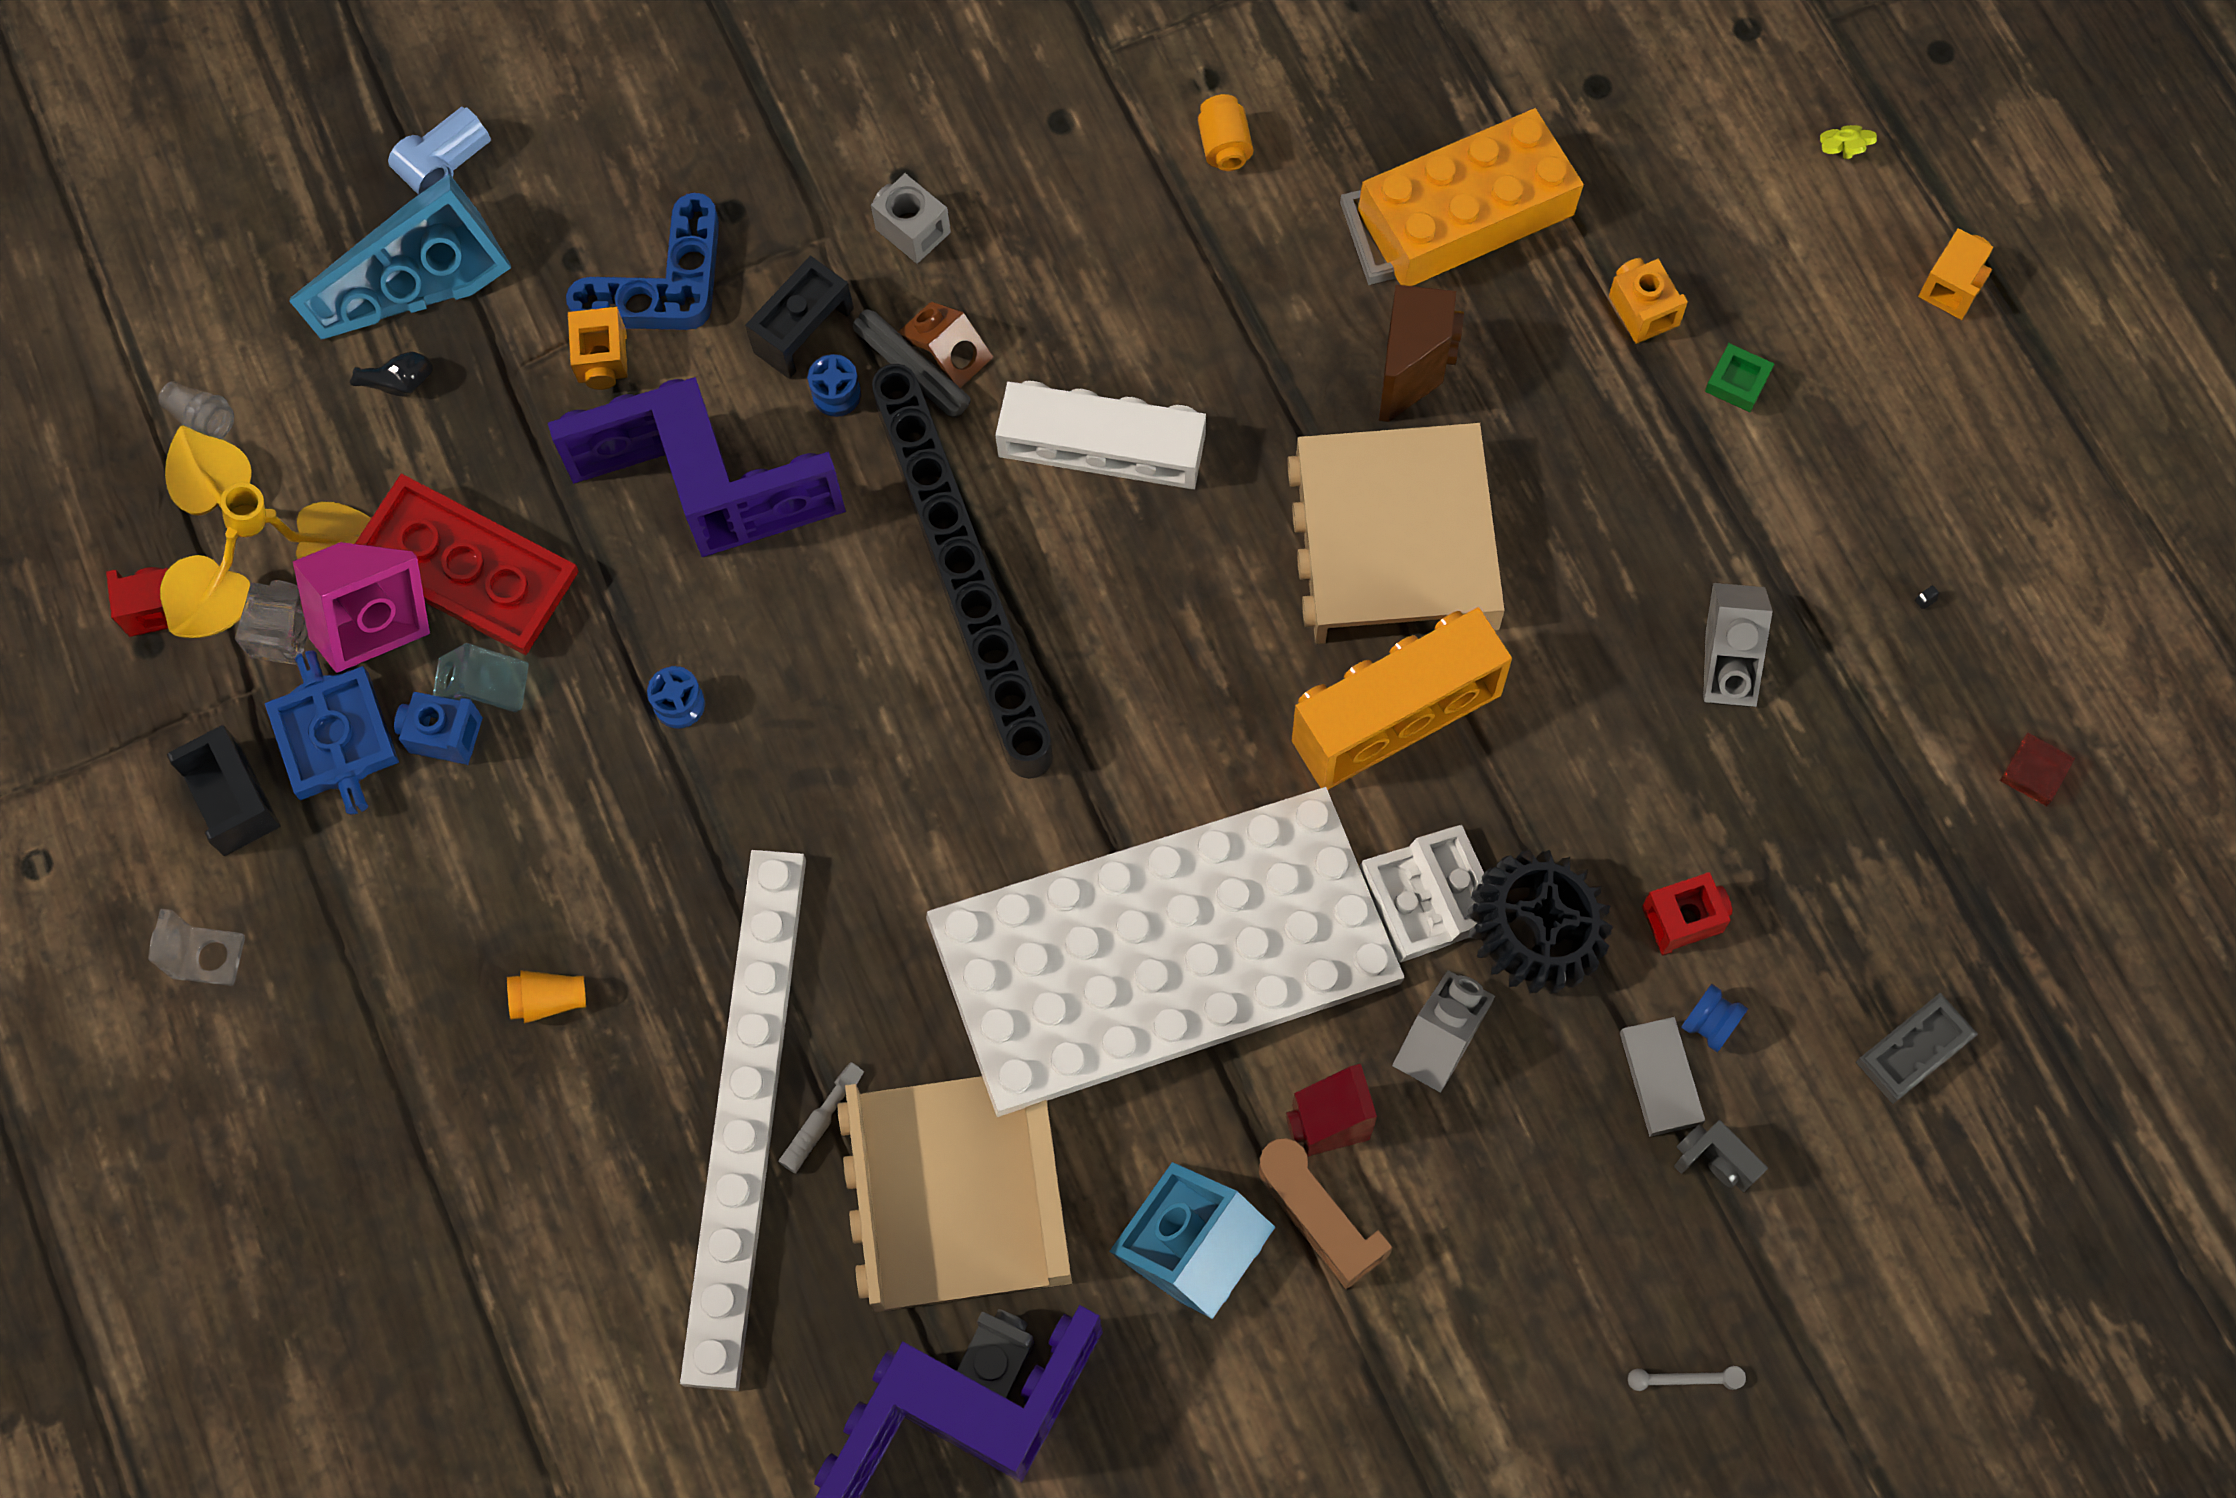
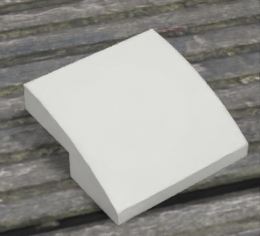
[1359,825,1484,963]

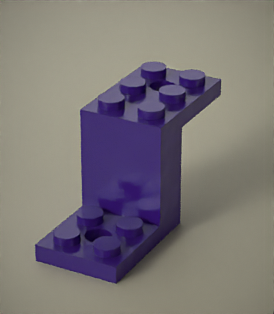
[548,377,846,557]
[814,1305,1103,1498]

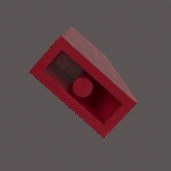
[1286,1063,1377,1157]

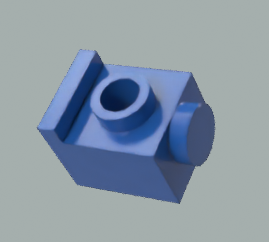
[394,692,483,765]

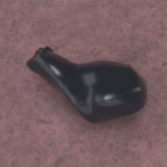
[349,351,433,397]

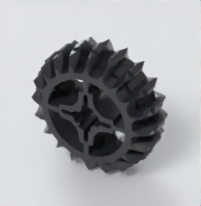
[1466,849,1614,994]

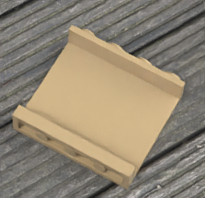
[1288,423,1505,644]
[837,1076,1072,1313]

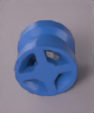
[807,354,861,417]
[647,666,705,729]
[1681,984,1749,1053]

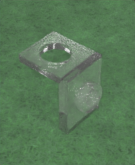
[148,909,245,986]

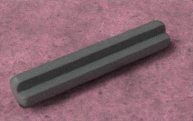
[853,309,971,418]

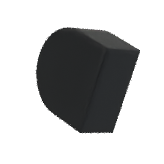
[1915,585,1939,609]

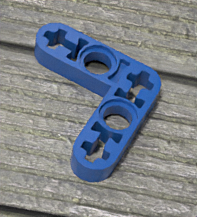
[566,193,719,330]

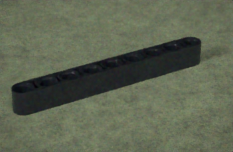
[872,363,1053,779]

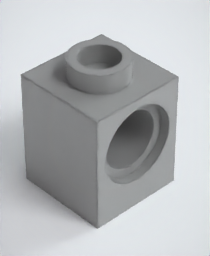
[871,173,951,264]

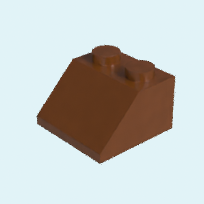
[1379,284,1464,422]

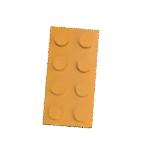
[1357,108,1584,286]
[1292,607,1512,790]

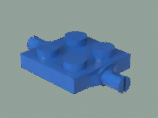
[265,651,399,815]

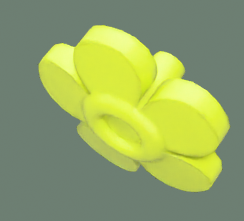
[1820,125,1877,159]

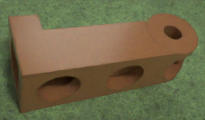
[1259,1138,1393,1290]

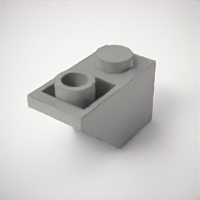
[1703,583,1773,707]
[1392,970,1495,1093]

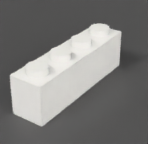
[995,381,1206,490]

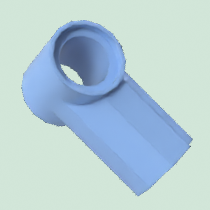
[388,107,491,195]

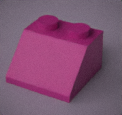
[293,542,430,673]

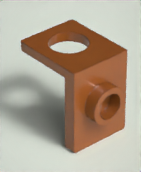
[898,302,993,388]

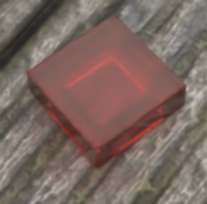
[1999,732,2075,806]

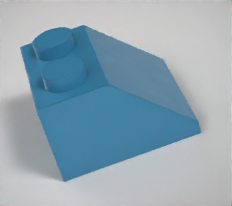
[1109,1162,1275,1319]

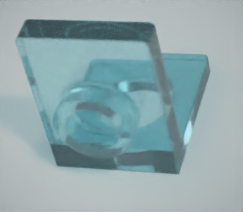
[433,643,529,712]

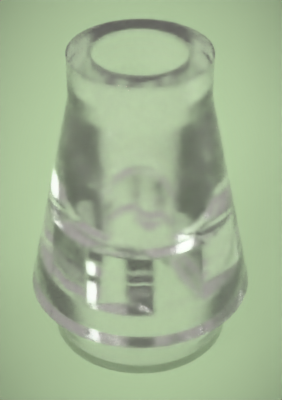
[159,381,234,439]

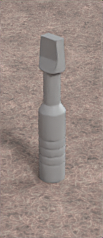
[778,1062,864,1174]

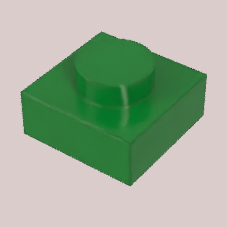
[1705,343,1774,412]

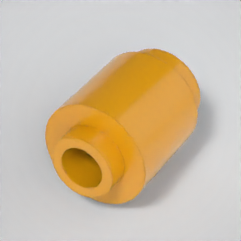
[1198,94,1254,171]

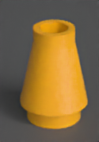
[507,970,586,1024]

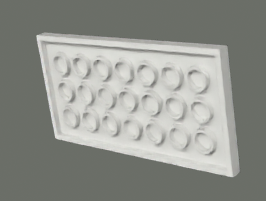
[926,787,1405,1117]

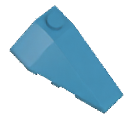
[289,174,511,340]

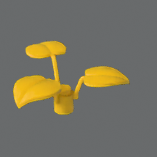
[160,425,371,638]

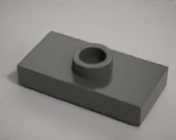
[1856,993,1978,1104]

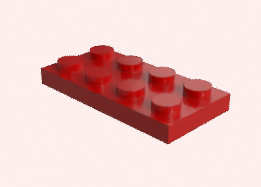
[355,473,579,656]

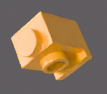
[1918,228,1993,320]
[1609,258,1688,344]
[568,307,628,390]

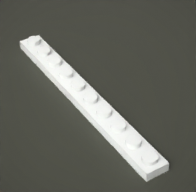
[680,850,806,1391]

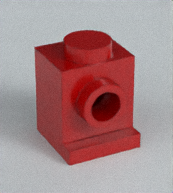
[106,567,169,637]
[1642,872,1732,956]

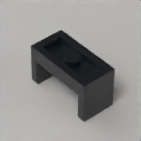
[745,255,854,379]
[167,725,281,856]

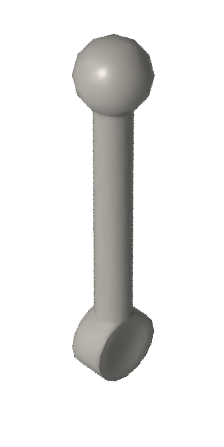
[1628,1366,1746,1391]

